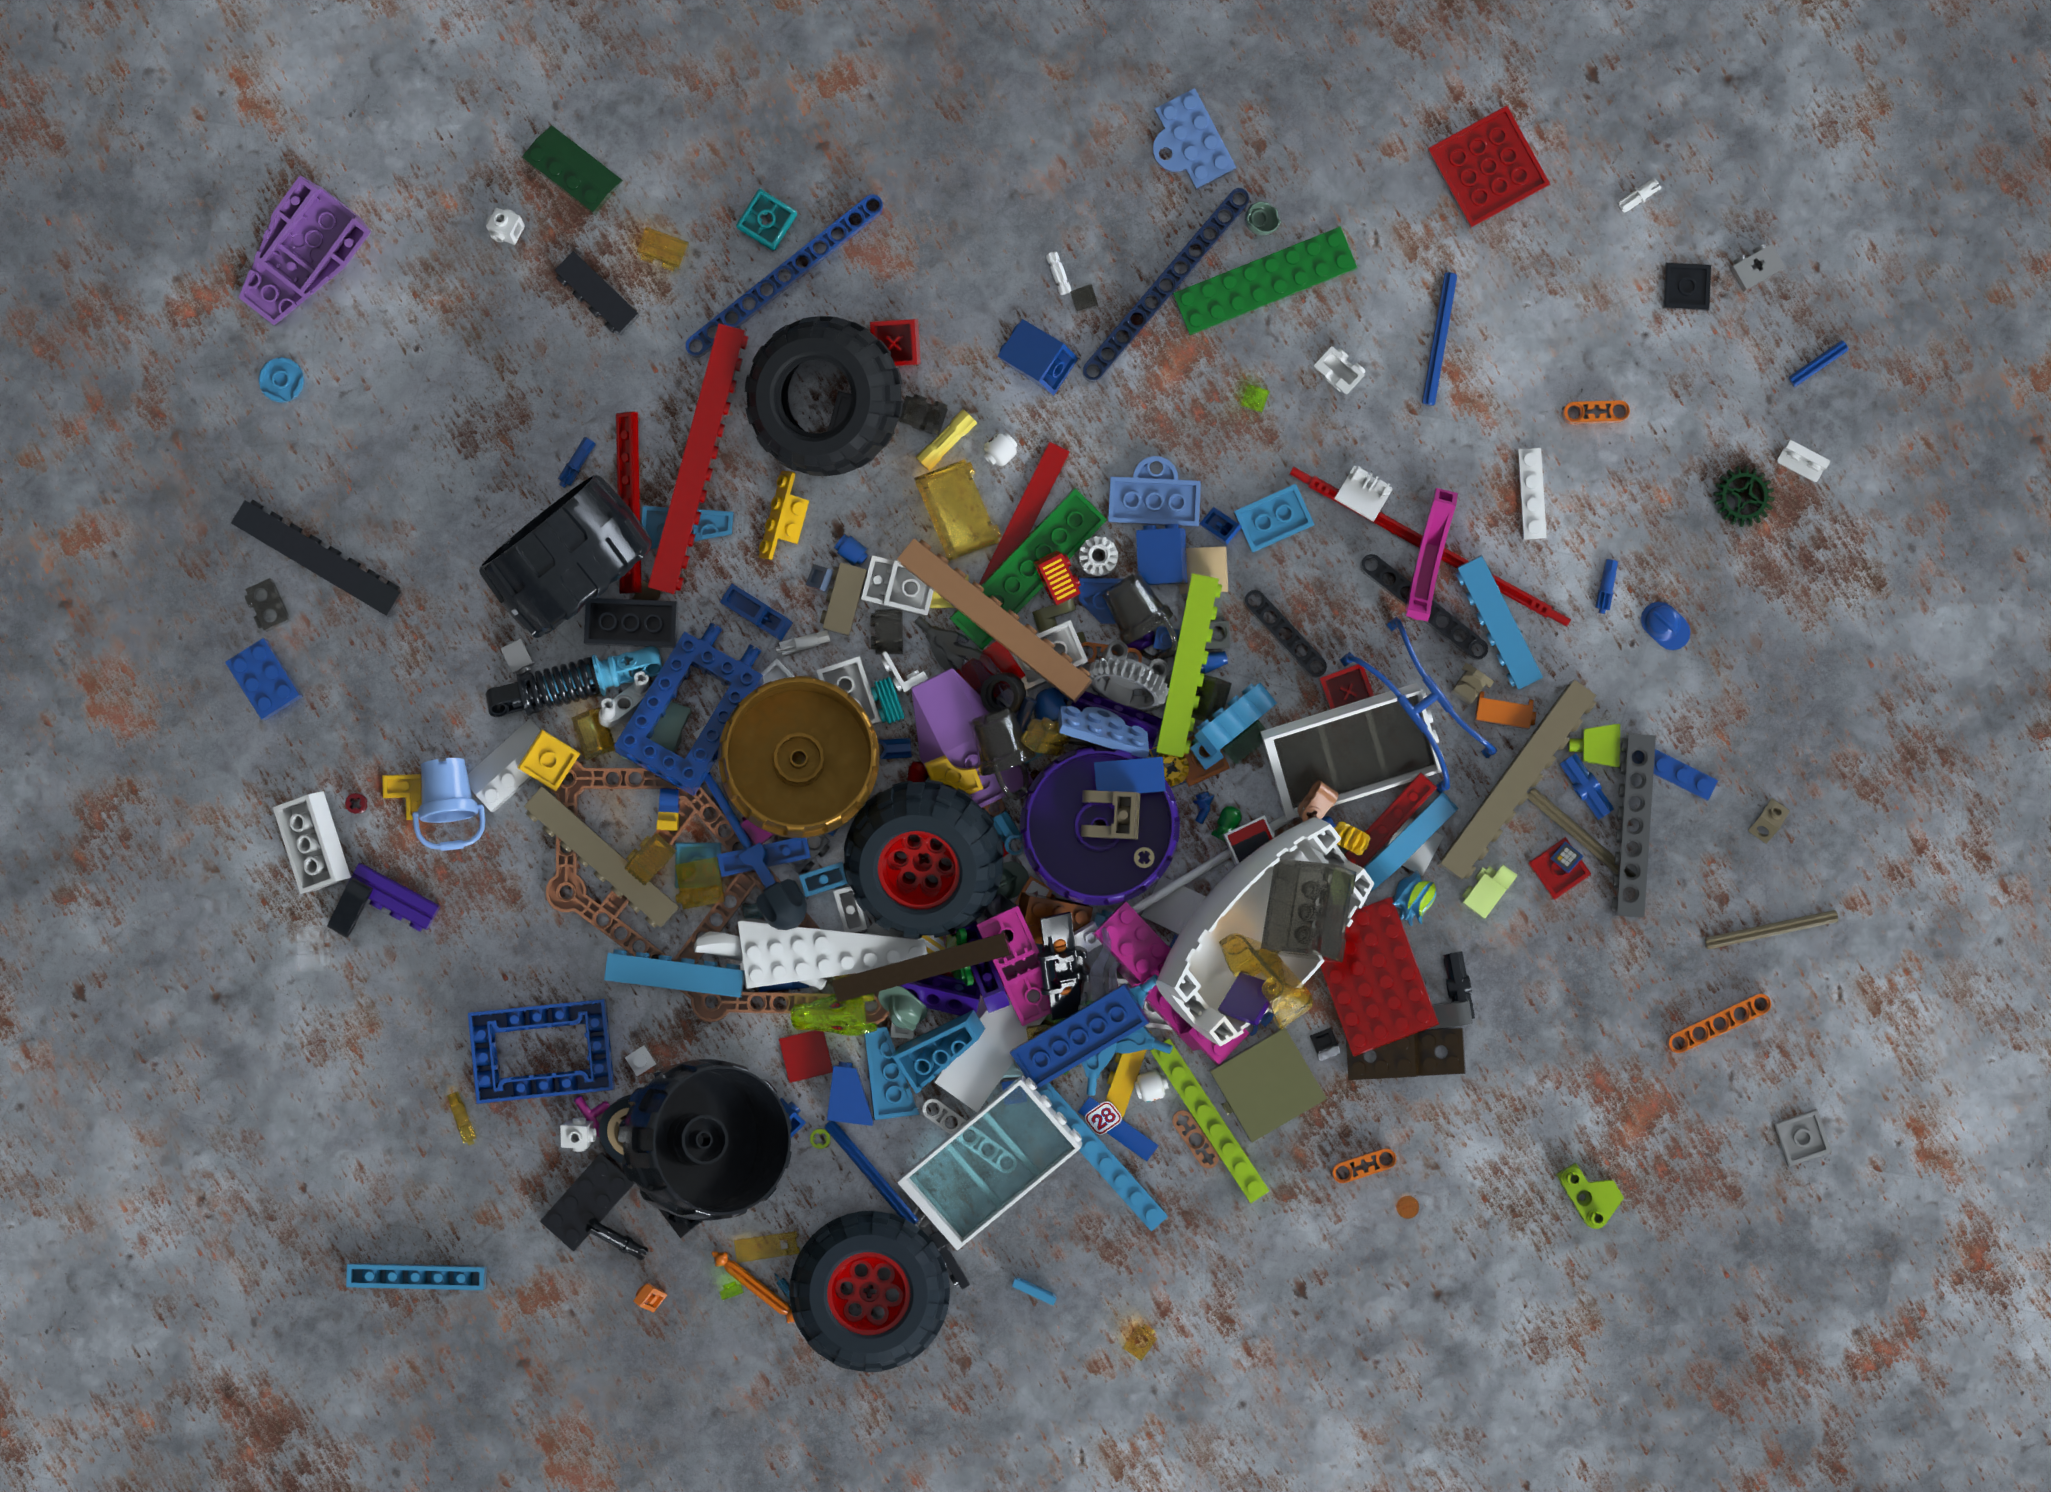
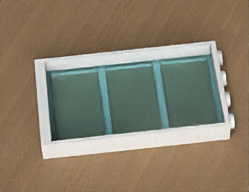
[897,1075,1082,1251]

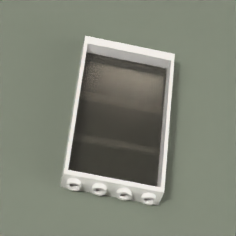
[1260,683,1443,820]

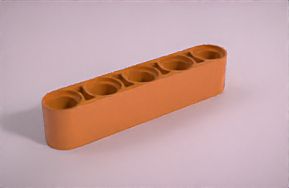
[1666,994,1771,1053]

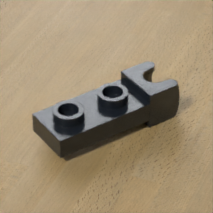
[929,1230,970,1290]

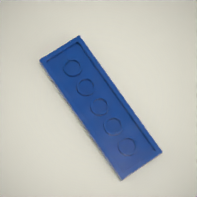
[1010,983,1150,1089]

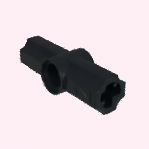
[1443,951,1475,1019]

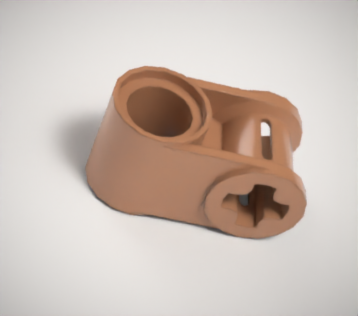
[1297,780,1339,822]

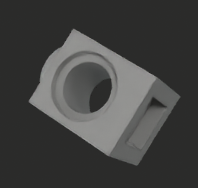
[500,638,534,675]

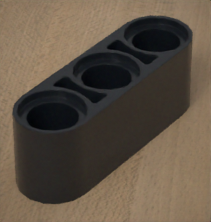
[327,877,373,938]

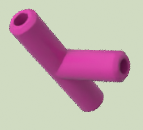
[574,1096,610,1137]

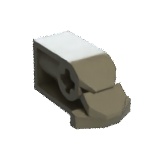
[1450,663,1494,705]

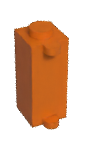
[1474,691,1536,730]

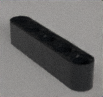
[1244,590,1327,678]

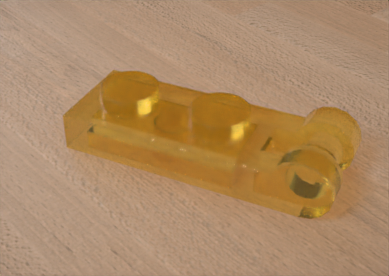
[734,1231,800,1263]

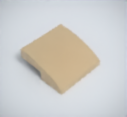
[1179,547,1228,594]

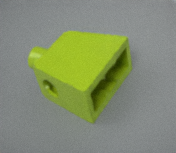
[1568,724,1620,768]

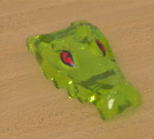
[791,993,877,1036]

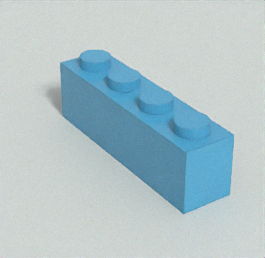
[893,1010,986,1094]

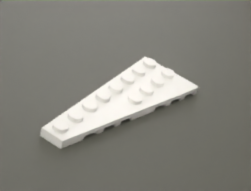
[738,921,927,988]

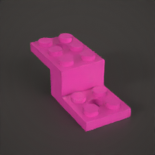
[976,905,1051,1026]

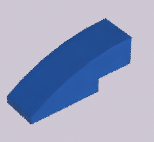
[720,583,793,641]

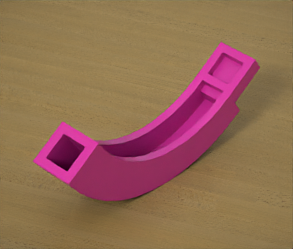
[1406,488,1458,622]

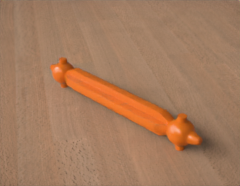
[711,1251,795,1323]

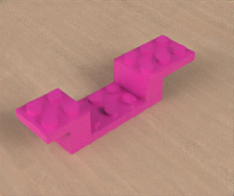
[1092,901,1250,1066]

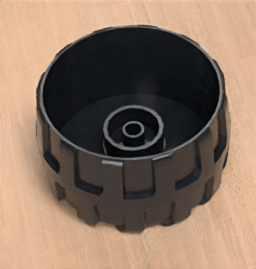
[479,475,652,638]
[618,1059,792,1221]

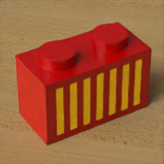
[1033,550,1081,605]

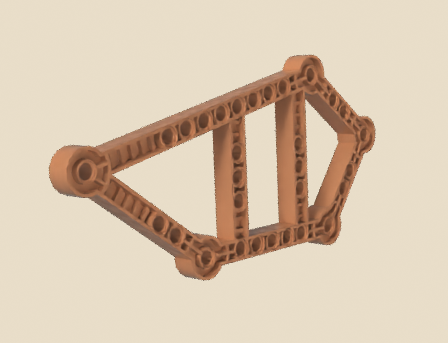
[546,760,890,1025]

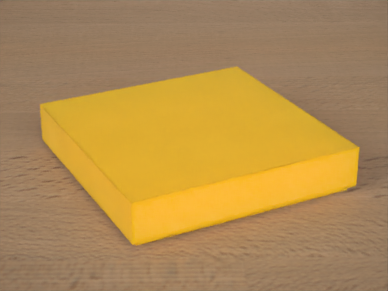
[517,729,580,792]

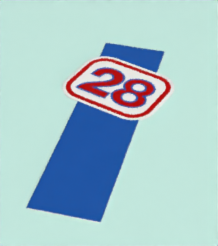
[1078,1096,1159,1161]

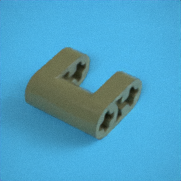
[1032,599,1087,644]

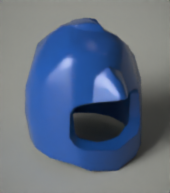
[1033,688,1069,732]

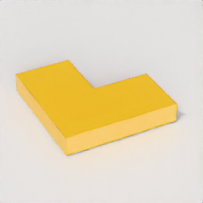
[382,774,421,820]

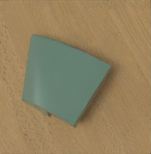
[622,701,691,759]

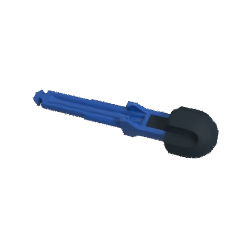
[705,771,807,930]

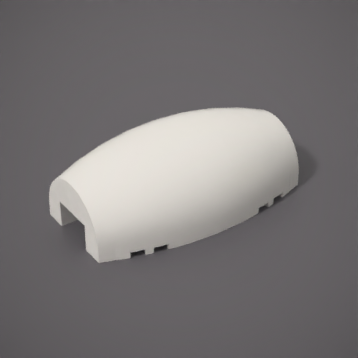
[1156,817,1374,1046]

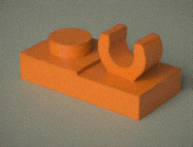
[633,1283,668,1313]

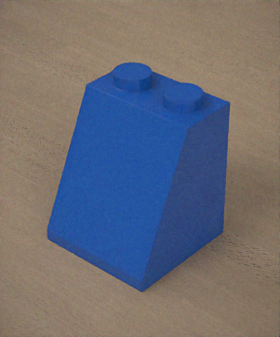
[997,319,1079,396]
[827,1061,874,1126]

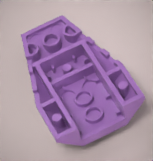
[239,176,372,325]

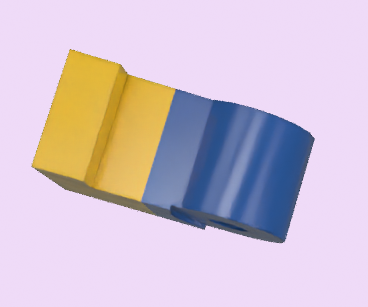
[656,788,680,831]

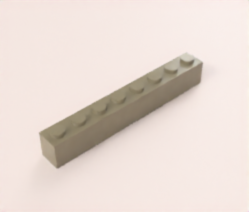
[524,786,680,928]

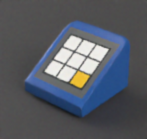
[1550,841,1583,873]

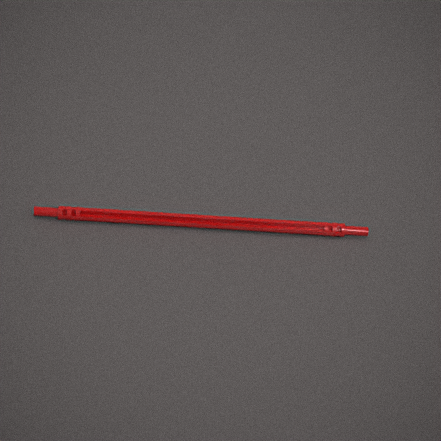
[1290,466,1571,627]

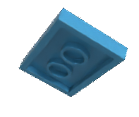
[1234,484,1315,553]

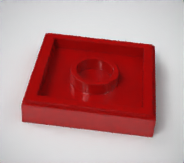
[1528,837,1591,900]
[779,1028,833,1083]

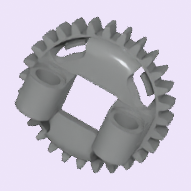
[1088,640,1169,712]

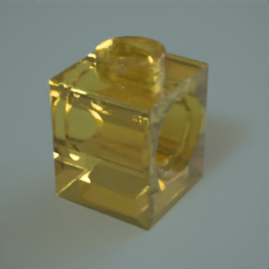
[1122,1324,1157,1361]

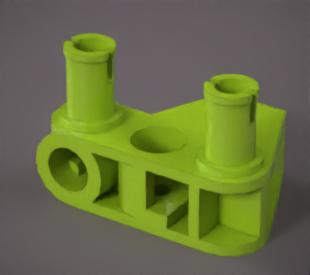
[1556,1163,1624,1229]

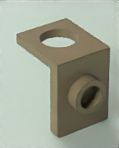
[1748,798,1790,844]

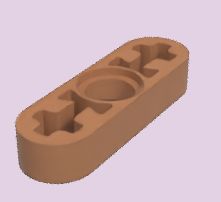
[1172,1110,1219,1169]

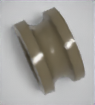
[1134,847,1155,868]

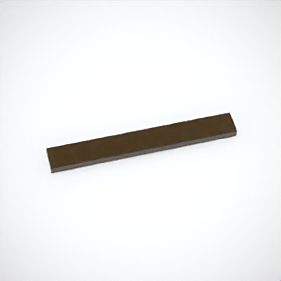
[832,932,1011,1003]

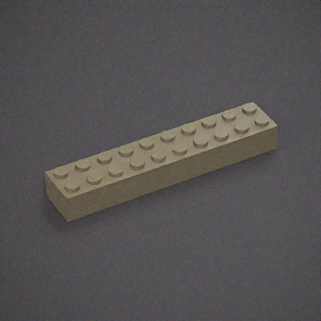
[1437,679,1597,880]

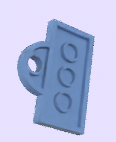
[1153,88,1236,190]
[1108,456,1201,527]
[1058,705,1149,758]

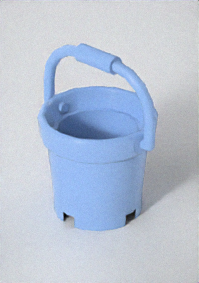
[412,758,485,851]

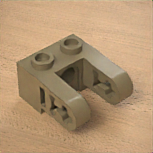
[1080,790,1140,839]

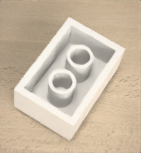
[816,656,881,725]

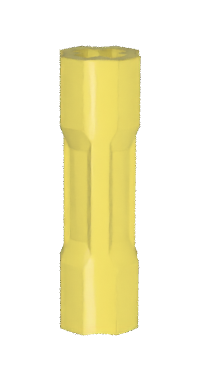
[915,409,977,471]

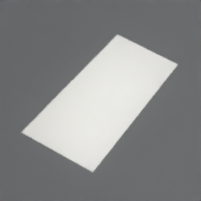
[935,986,1047,1113]

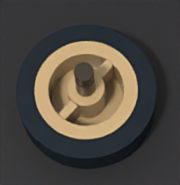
[599,1094,632,1163]

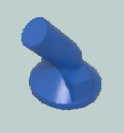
[1193,791,1215,824]

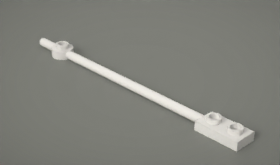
[1074,815,1293,953]

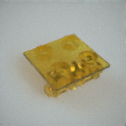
[675,857,725,910]

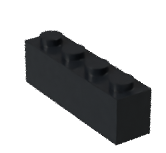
[555,251,640,335]

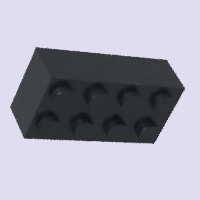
[584,598,678,648]
[540,1152,635,1252]

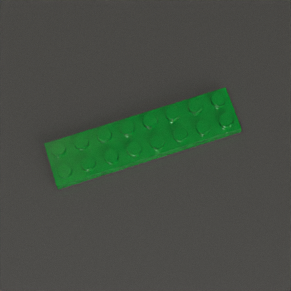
[1173,226,1357,336]
[949,488,1107,650]

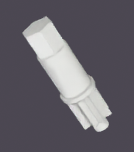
[775,630,830,656]

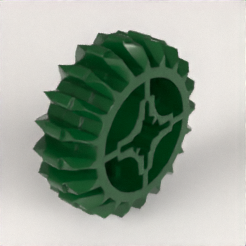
[1713,466,1775,527]

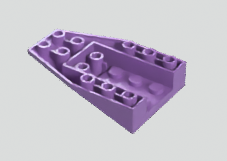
[911,668,1033,808]

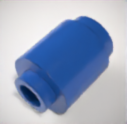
[834,534,869,566]

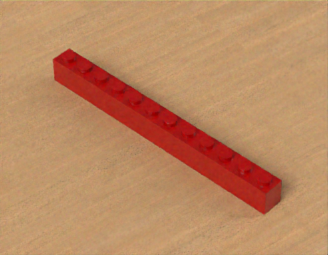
[648,324,749,594]

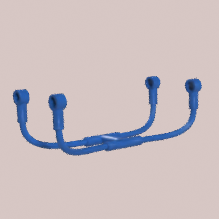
[1339,616,1497,794]

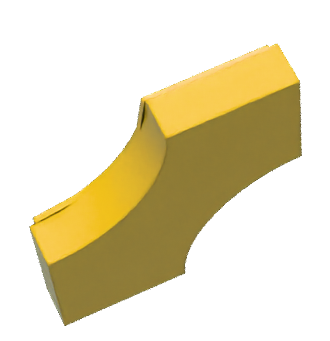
[924,755,984,795]

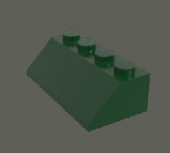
[522,125,623,216]

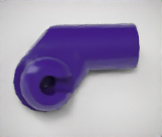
[1123,630,1155,651]

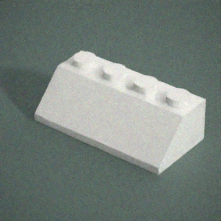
[468,718,541,812]

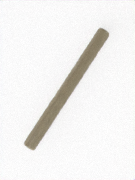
[1528,788,1635,877]
[1705,910,1838,949]

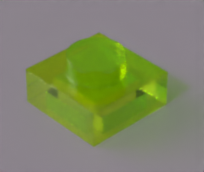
[1241,384,1270,413]
[719,1281,745,1300]

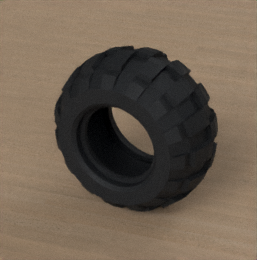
[744,316,903,476]

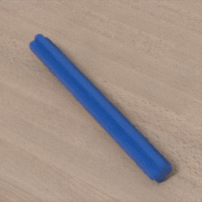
[1422,272,1457,406]
[824,1121,919,1225]

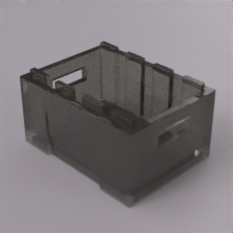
[1261,859,1357,962]

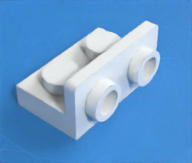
[1777,440,1830,482]

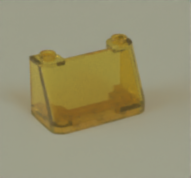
[914,459,1002,564]
[1219,933,1313,1030]

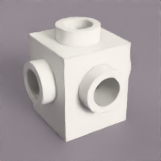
[486,208,525,245]
[560,1117,597,1152]

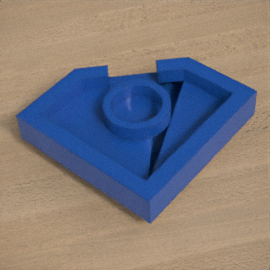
[1079,578,1125,624]

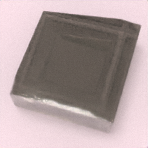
[1070,284,1098,313]

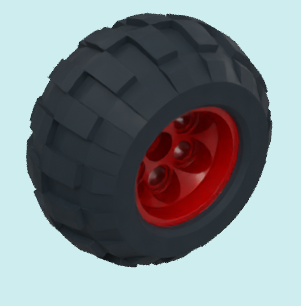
[843,780,1004,939]
[789,1211,950,1372]

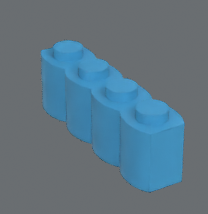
[1194,682,1277,757]

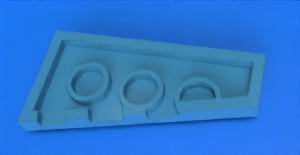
[642,506,734,549]
[863,1027,920,1120]

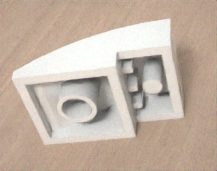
[860,555,933,615]
[1010,620,1088,692]

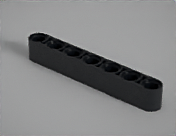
[1360,554,1488,660]

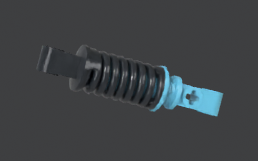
[485,646,663,717]

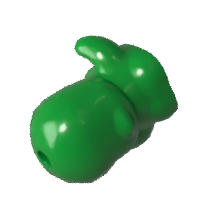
[1211,806,1242,842]

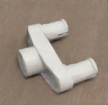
[598,671,650,727]

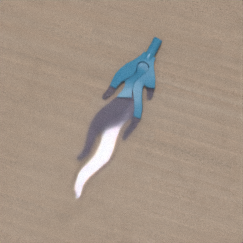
[1078,927,1119,1095]

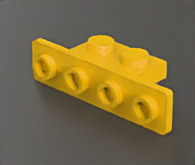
[759,470,809,560]
[1105,1031,1152,1117]

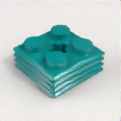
[736,189,797,251]
[870,677,905,725]

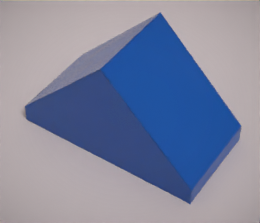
[1199,507,1242,546]

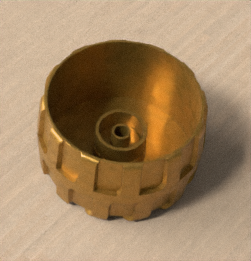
[718,676,879,838]

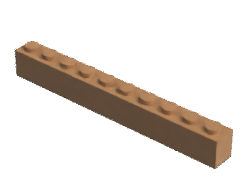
[897,539,1092,703]

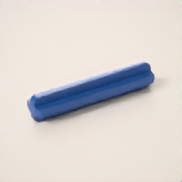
[1789,341,1849,387]

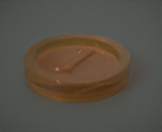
[1396,1196,1419,1219]

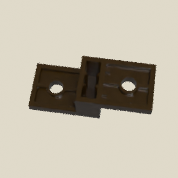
[1346,1028,1466,1080]

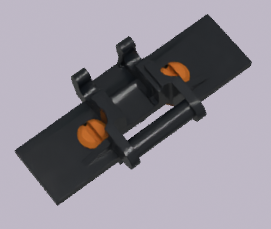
[1037,912,1090,1021]

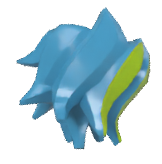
[1392,871,1436,926]

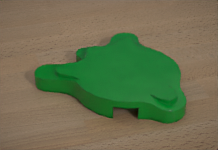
[945,928,974,986]

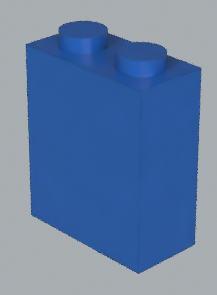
[1136,524,1187,586]

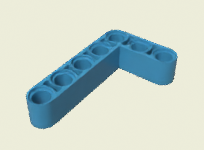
[1363,792,1459,892]

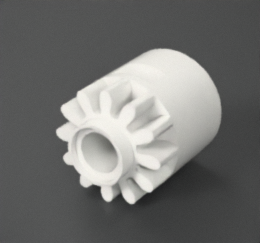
[1079,536,1118,578]

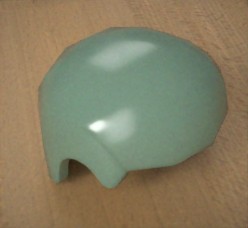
[1245,201,1281,236]

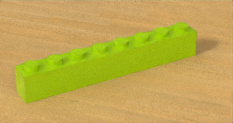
[1156,573,1222,758]
[1150,1038,1270,1203]

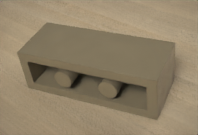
[820,562,867,636]

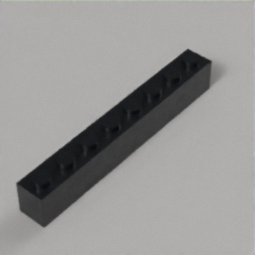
[231,499,403,617]

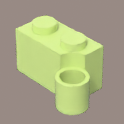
[1462,864,1517,919]

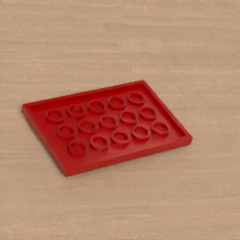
[1320,896,1439,1056]

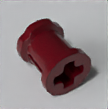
[345,793,368,814]

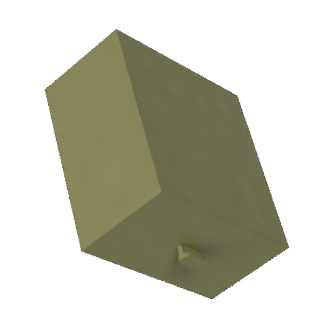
[1209,1027,1327,1142]

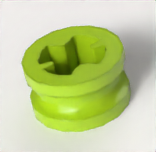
[810,1128,831,1149]

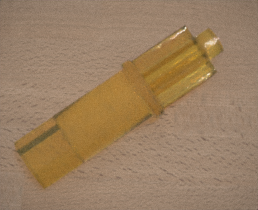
[447,1092,476,1146]

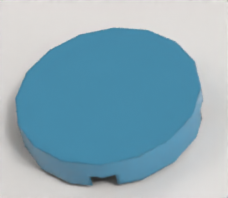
[258,357,305,403]

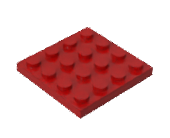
[1427,106,1550,228]

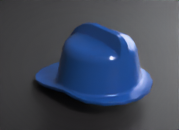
[1641,602,1691,650]

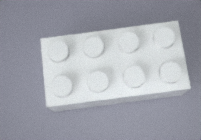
[273,791,351,894]

